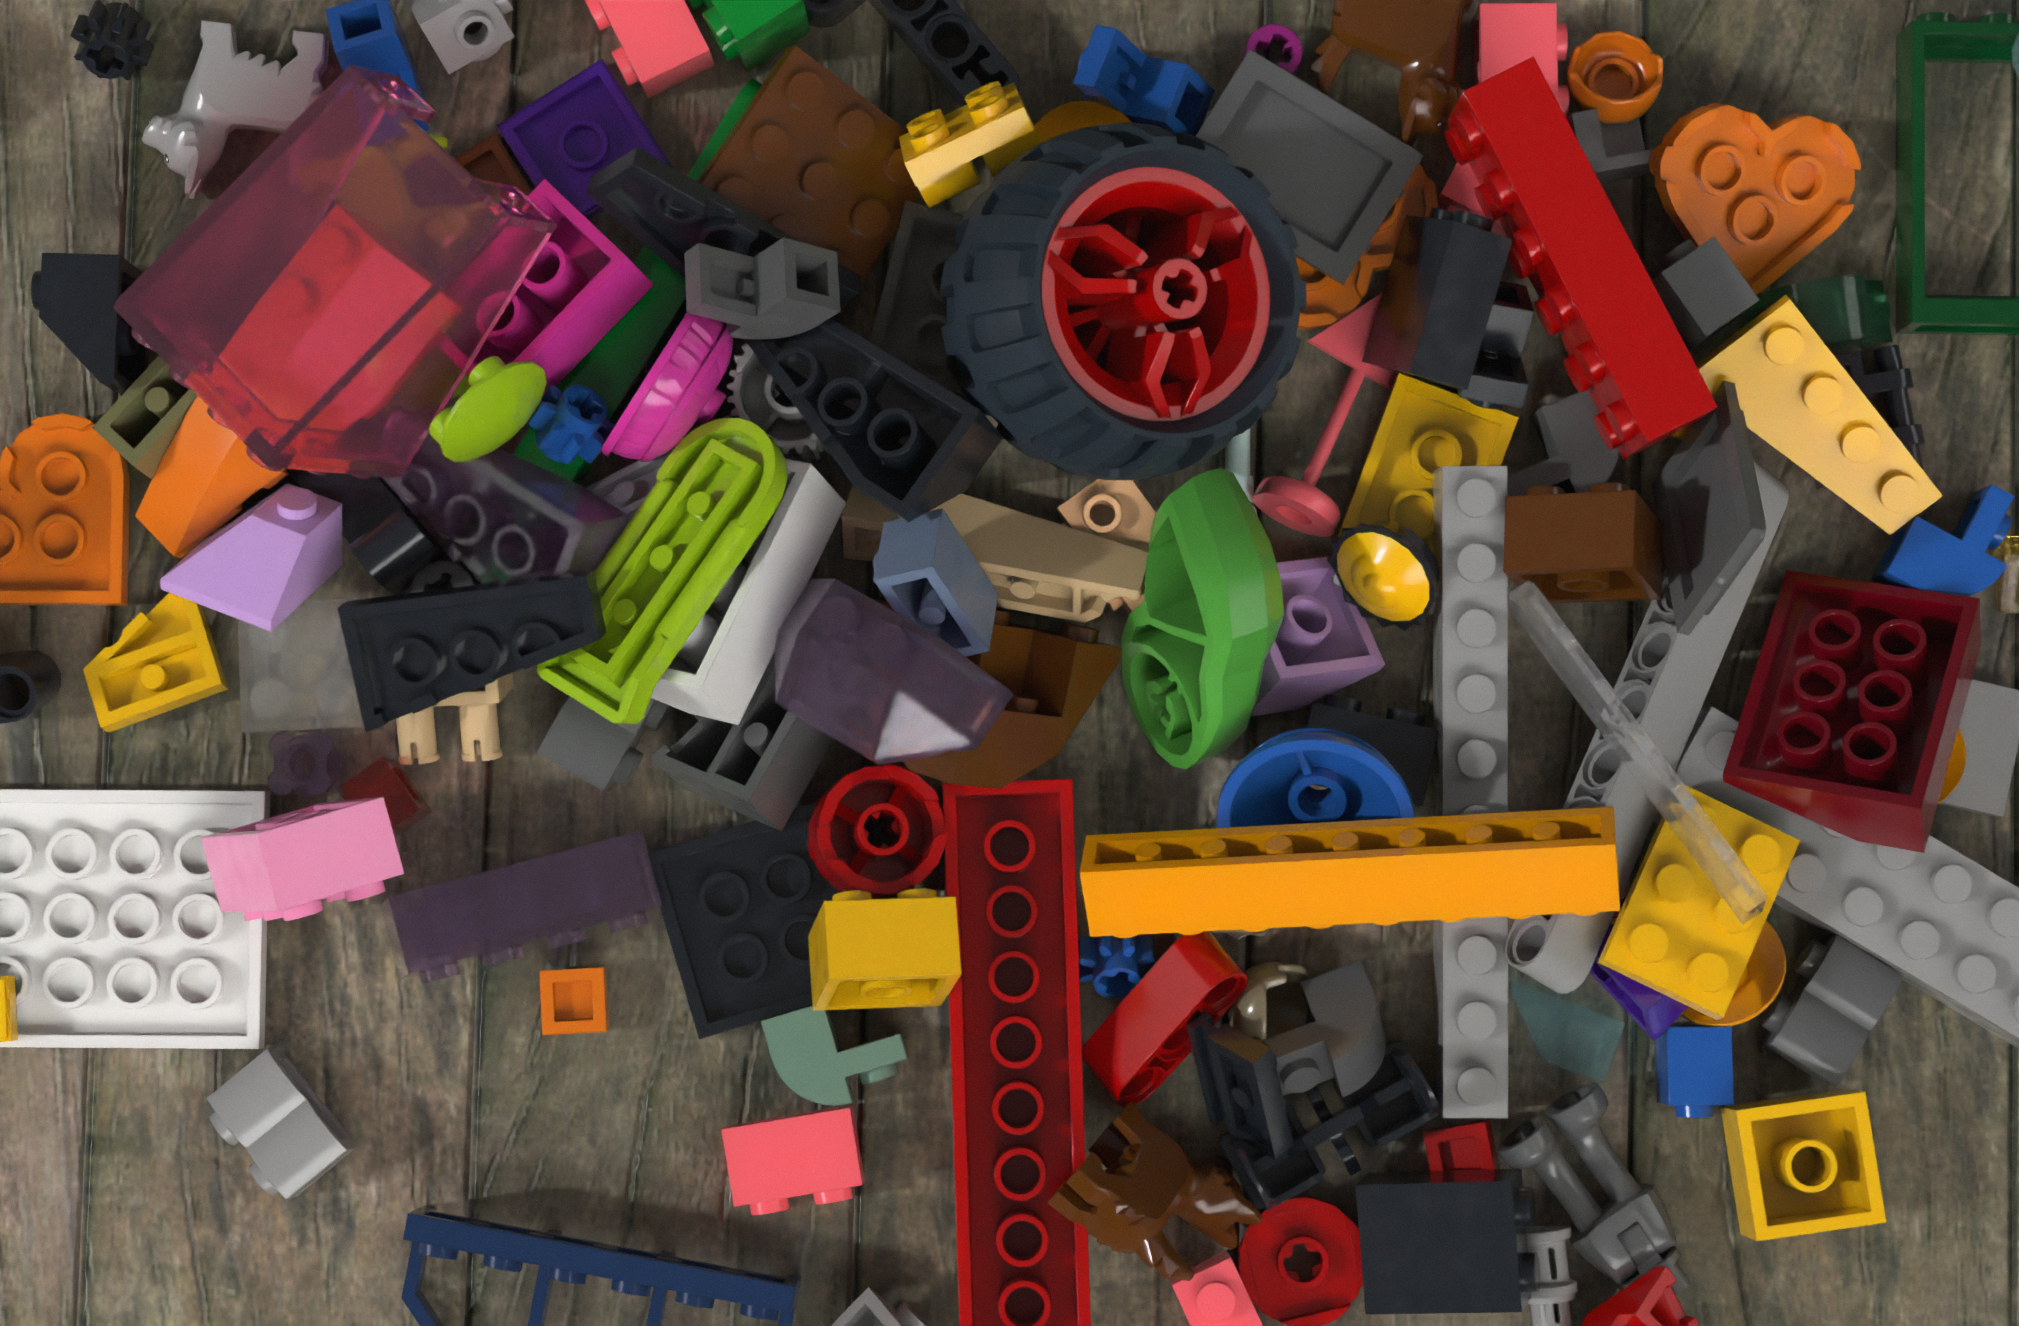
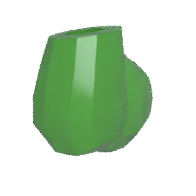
[1121,468,1285,770]

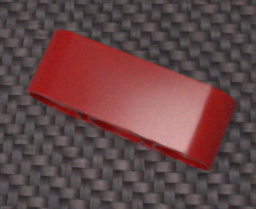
[1082,931,1248,1107]

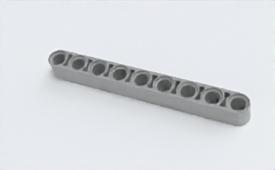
[1505,460,1789,994]

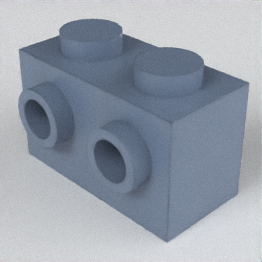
[873,508,998,664]

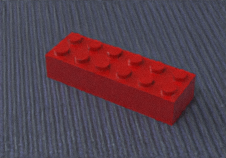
[1445,56,1718,460]

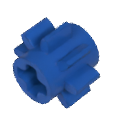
[528,384,614,464]
[1078,935,1155,999]

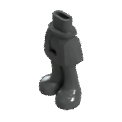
[1497,1082,1690,1295]

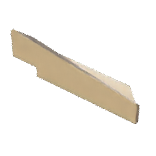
[841,486,1148,623]

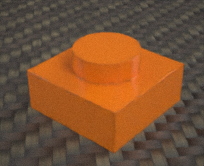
[539,967,609,1035]

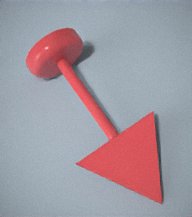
[1253,291,1412,537]

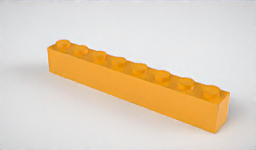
[1079,807,1620,938]

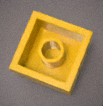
[808,888,962,1011]
[1720,1088,1887,1241]

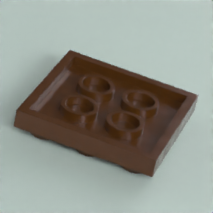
[697,45,921,315]

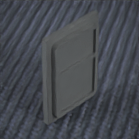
[1195,49,1424,285]
[1652,380,1766,635]

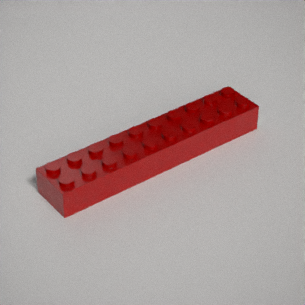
[943,779,1091,1326]

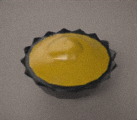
[1327,521,1440,631]

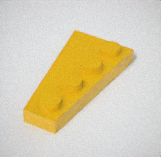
[1696,295,1943,535]

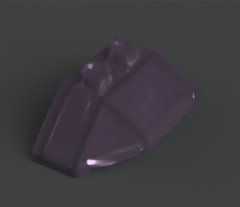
[775,579,1013,765]

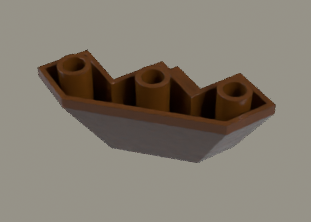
[854,594,1122,789]

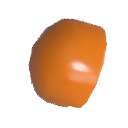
[1567,30,1663,124]

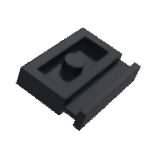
[1187,1012,1294,1160]

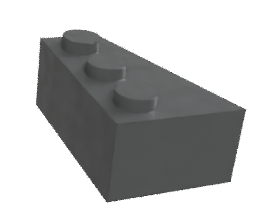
[650,614,867,831]

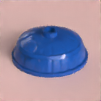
[1217,728,1415,828]

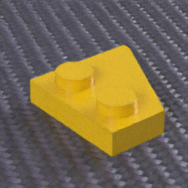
[83,593,229,733]

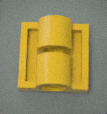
[899,81,1042,208]

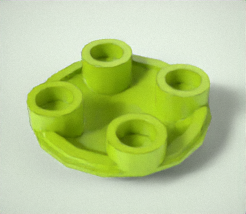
[429,356,547,462]

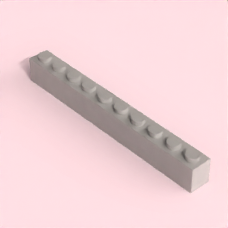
[1433,466,1508,1118]

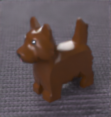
[1309,0,1473,147]
[1047,1101,1262,1281]

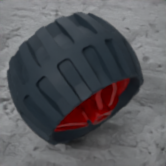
[940,123,1306,480]

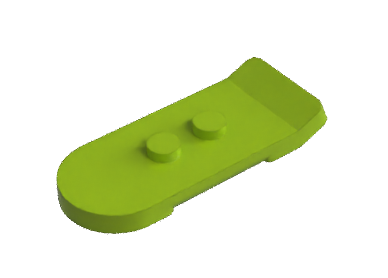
[537,418,787,724]

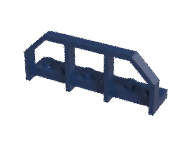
[401,1205,802,1326]

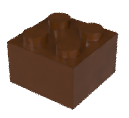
[1503,483,1663,604]

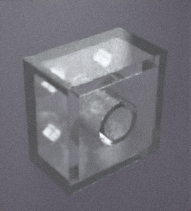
[238,598,385,737]

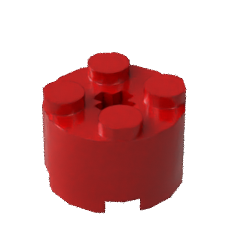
[807,765,947,899]

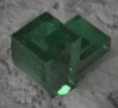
[1745,274,1893,350]

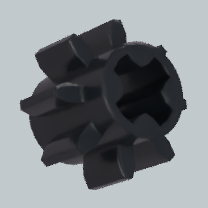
[70,0,155,80]

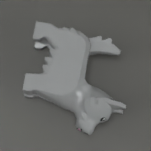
[142,20,329,199]

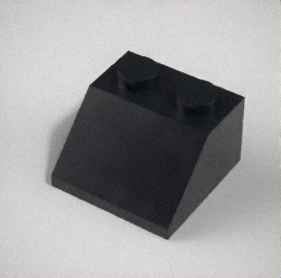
[31,253,152,396]

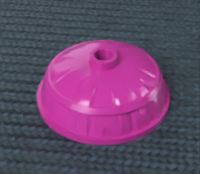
[600,313,733,462]

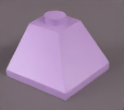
[160,483,343,632]
[1252,556,1385,716]

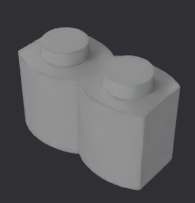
[207,1047,357,1199]

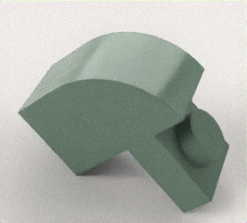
[761,1005,909,1105]

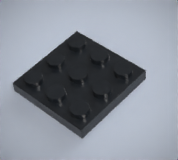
[644,802,841,1039]

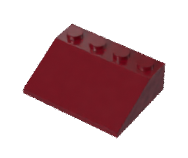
[1722,570,1981,853]

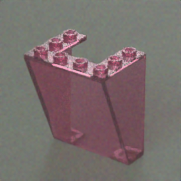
[113,65,557,479]

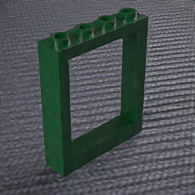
[1896,12,2019,336]

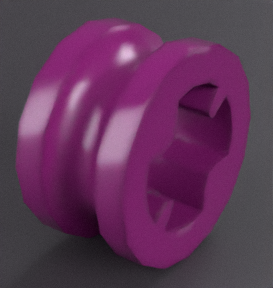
[1244,24,1302,76]

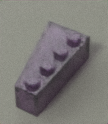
[380,831,662,984]

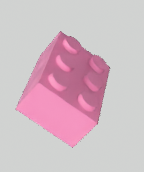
[201,797,404,921]

